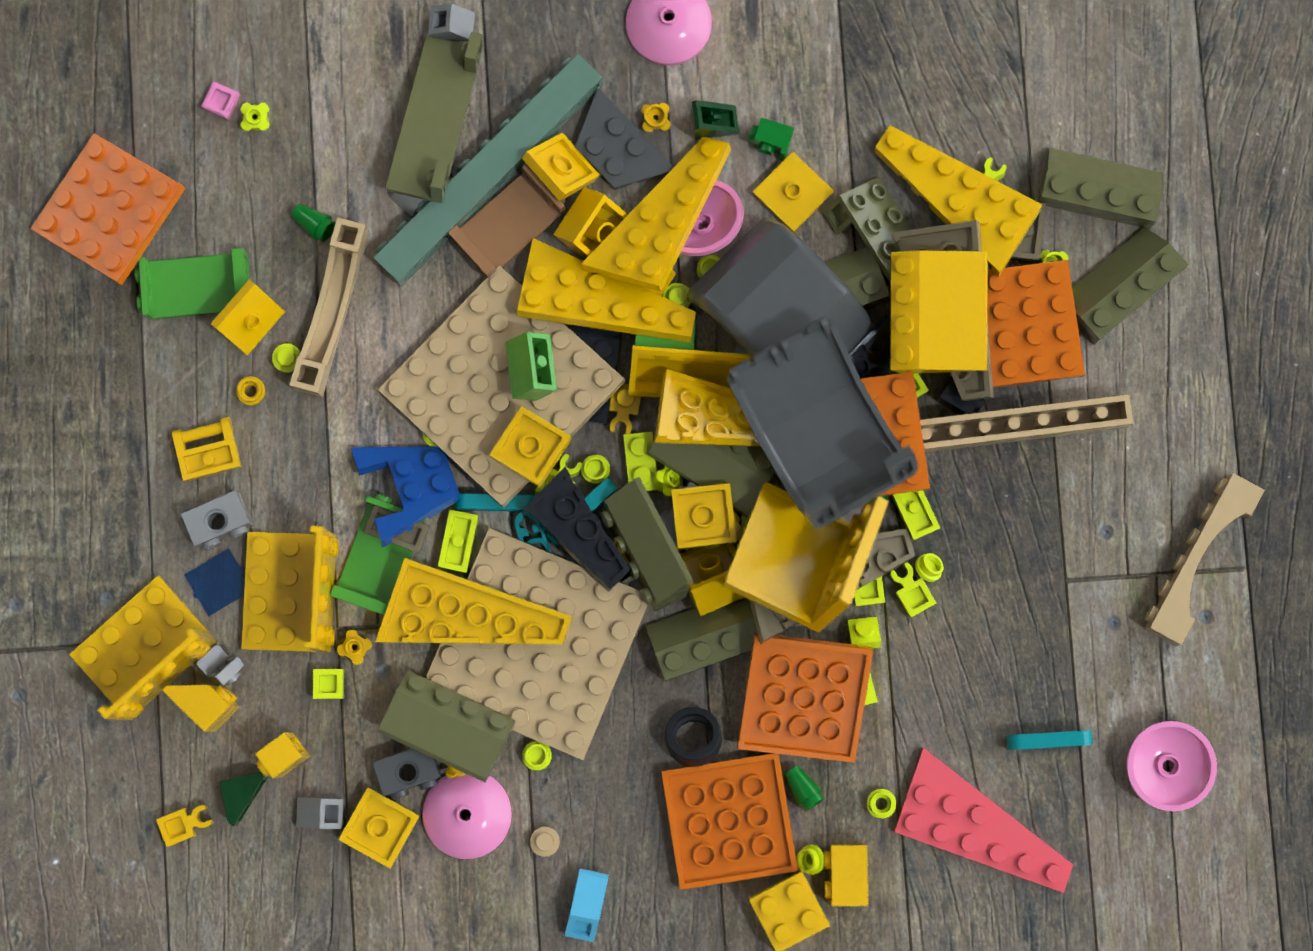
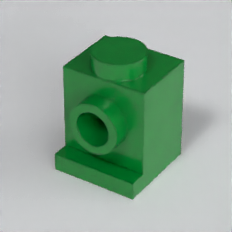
[748,118,794,161]

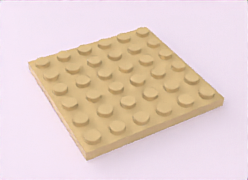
[378,265,626,508]
[426,528,648,760]

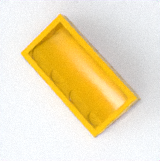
[628,346,751,398]

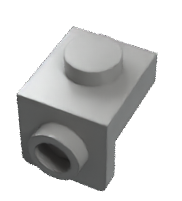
[195,645,244,686]

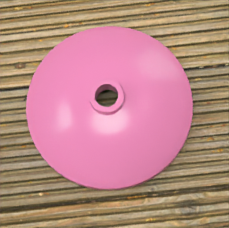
[626,0,712,65]
[680,180,744,256]
[1126,721,1217,811]
[423,774,512,859]

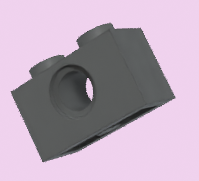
[372,749,443,800]

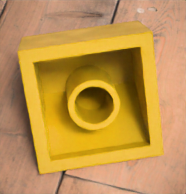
[553,187,628,259]
[680,543,744,616]
[162,685,240,732]

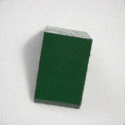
[691,100,740,140]
[219,772,269,826]

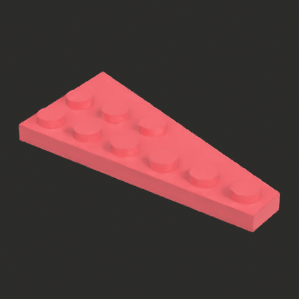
[893,748,1073,893]

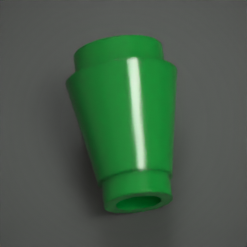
[291,204,336,242]
[784,765,824,812]

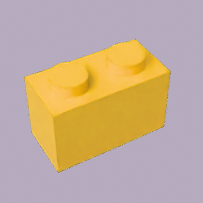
[255,732,310,778]
[824,844,868,906]

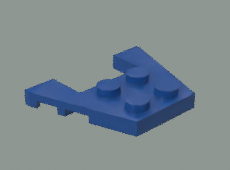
[351,446,460,547]

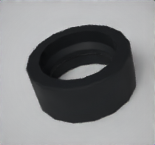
[665,707,722,767]

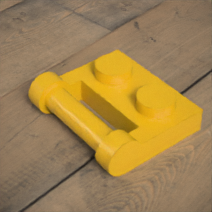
[172,417,242,482]

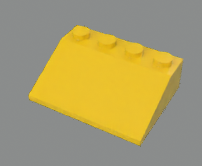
[891,250,988,373]

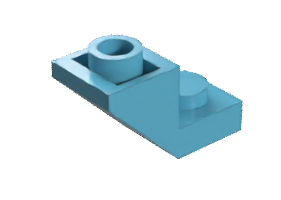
[564,869,609,942]

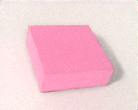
[201,81,241,121]

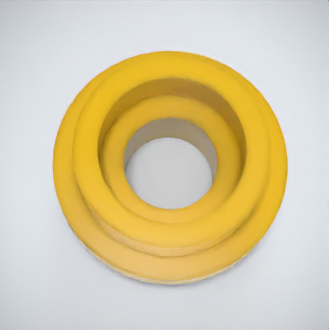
[236,376,266,406]

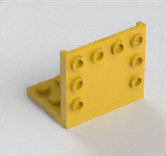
[722,482,889,633]
[241,526,339,653]
[69,575,218,720]

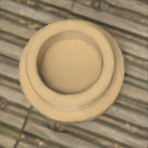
[530,827,560,857]

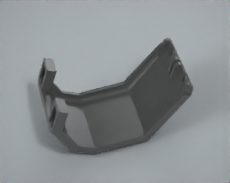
[687,218,876,357]
[727,316,918,529]

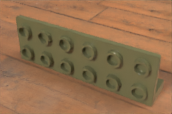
[386,32,482,204]
[822,178,912,284]

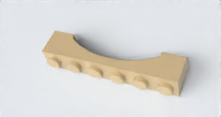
[290,217,370,398]
[1145,473,1265,646]

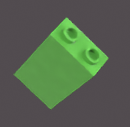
[135,248,250,320]
[330,494,426,615]

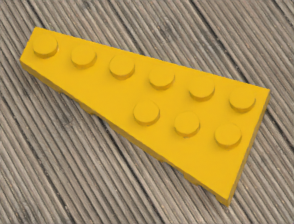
[875,125,1042,278]
[581,136,732,292]
[517,238,696,343]
[654,369,760,446]
[375,558,573,645]

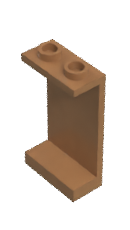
[448,164,566,278]

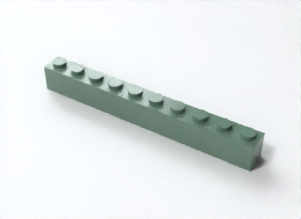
[373,54,604,287]

